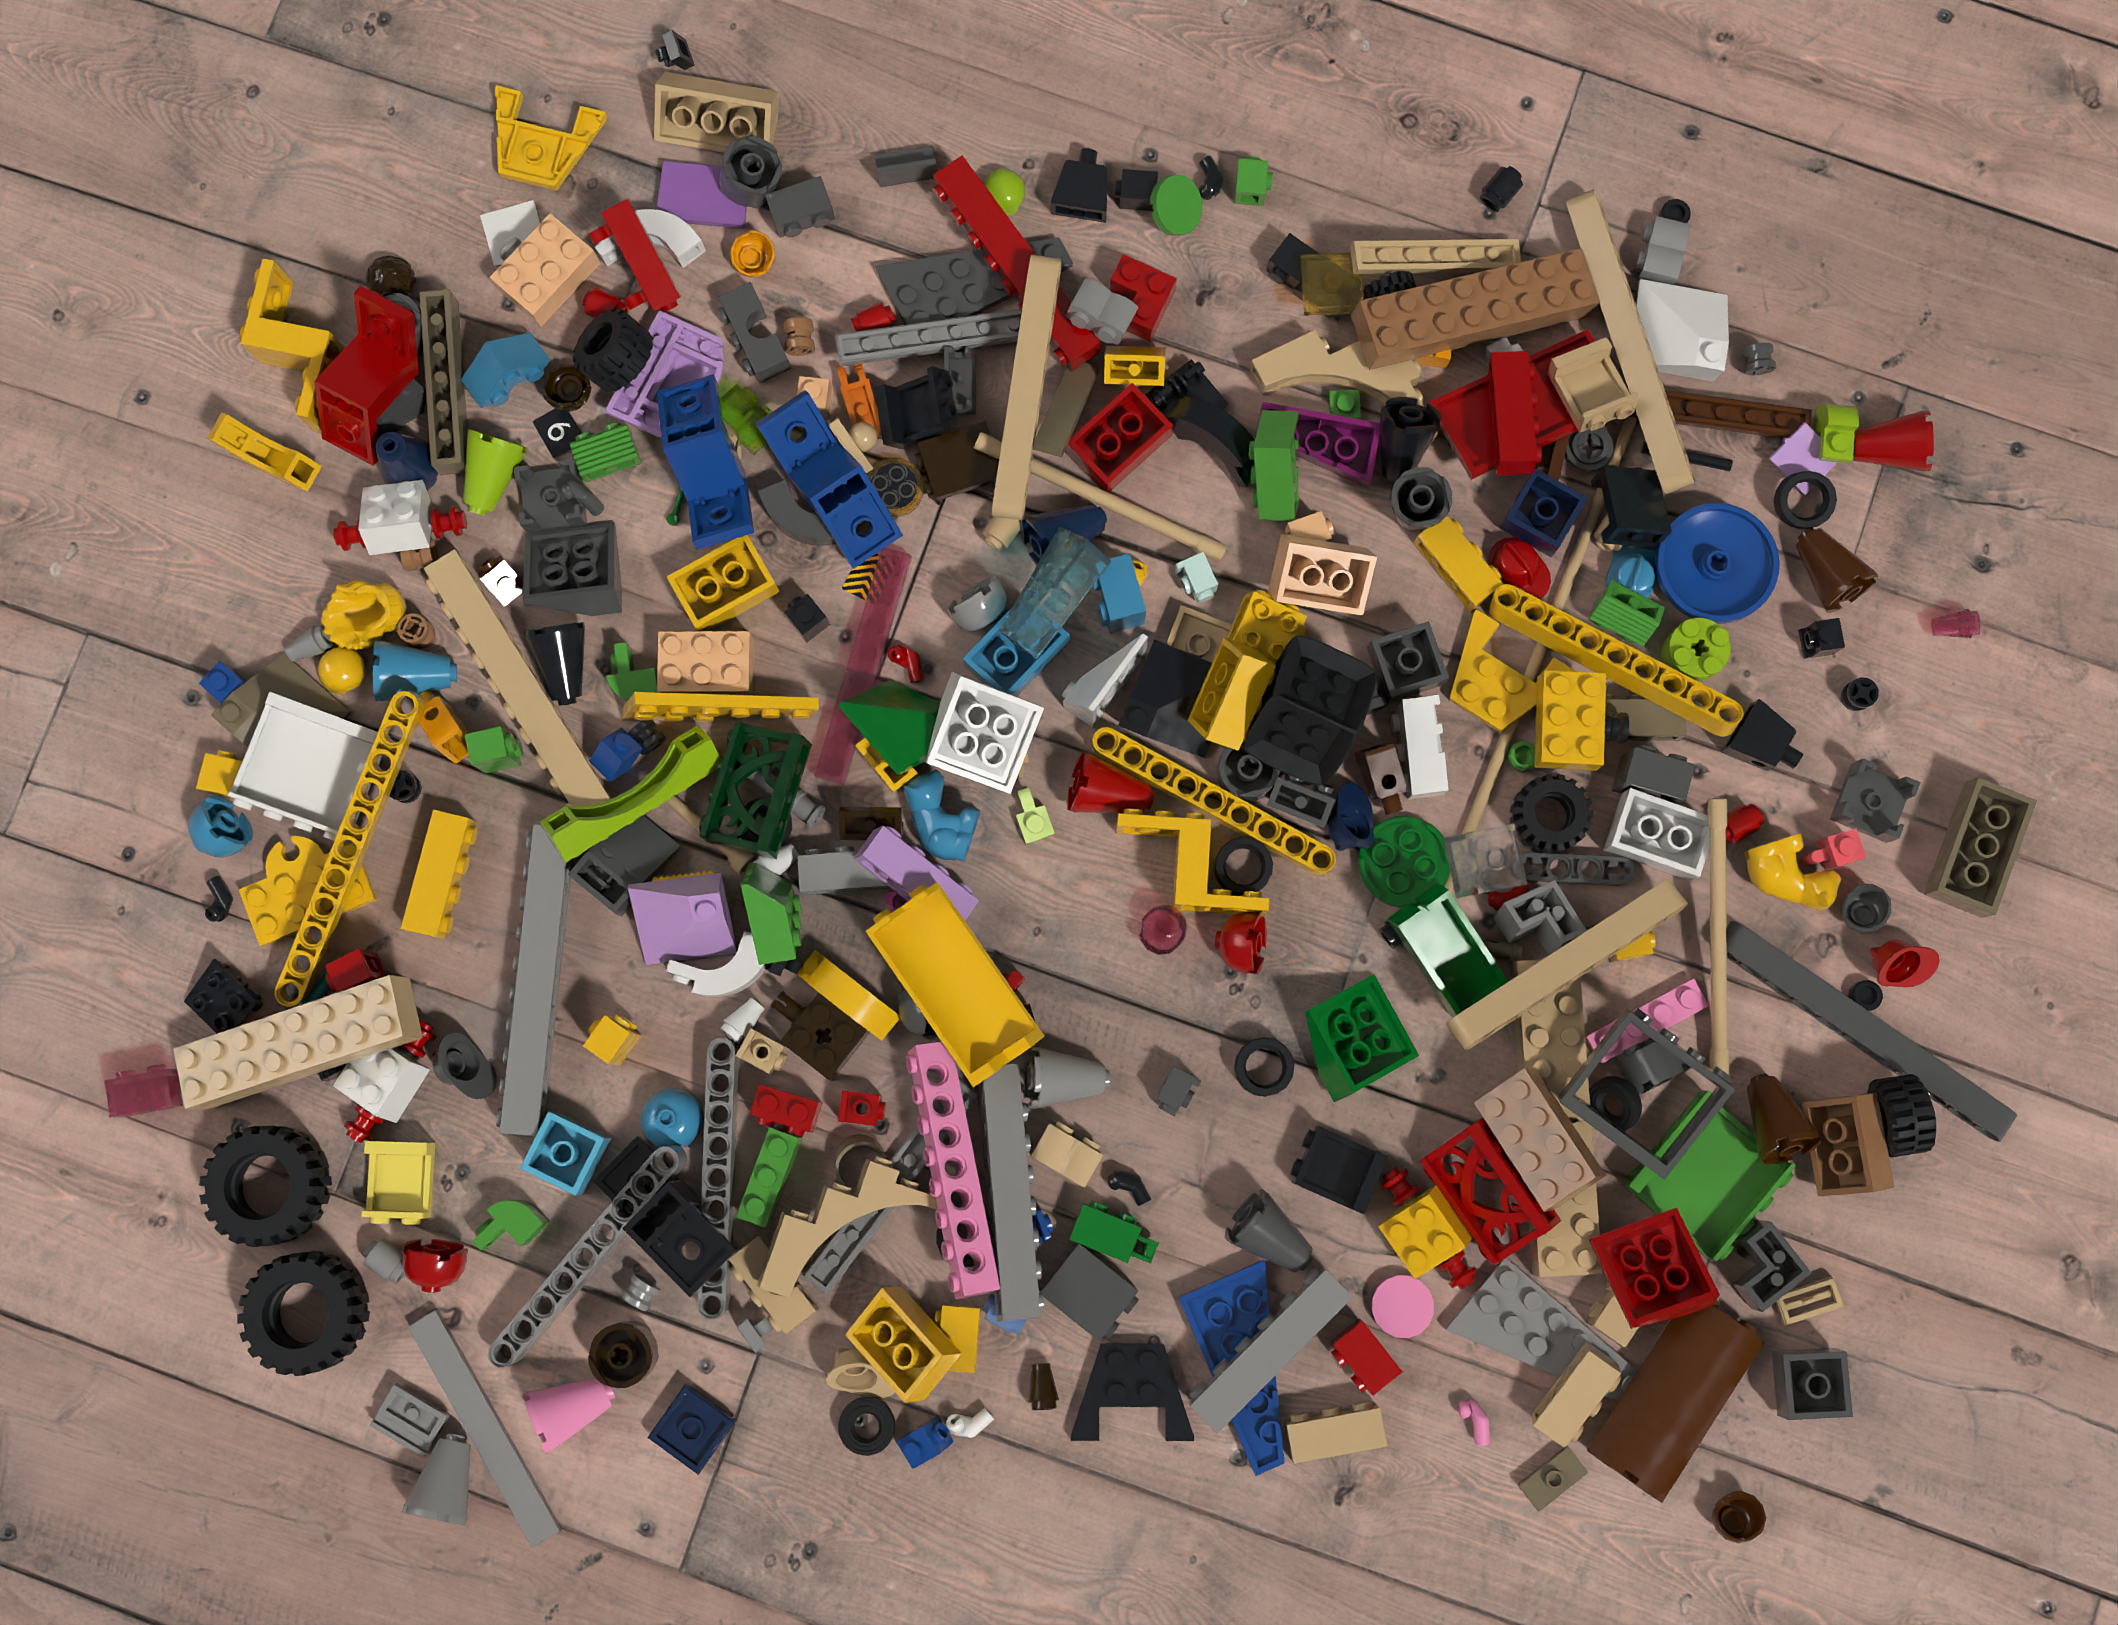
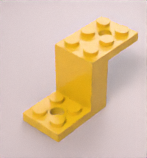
[240,258,345,434]
[1116,809,1270,916]

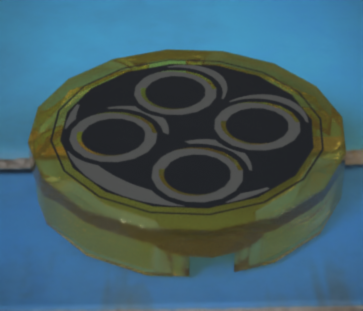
[867,457,924,518]

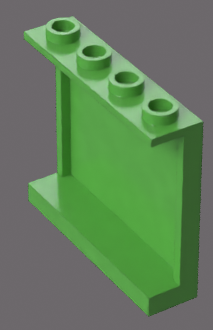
[1622,1090,1796,1261]

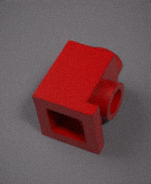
[838,1090,886,1126]

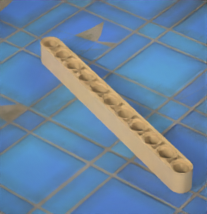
[1566,189,1696,494]

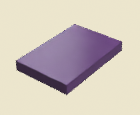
[657,161,751,229]

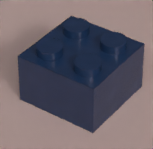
[1499,468,1588,557]

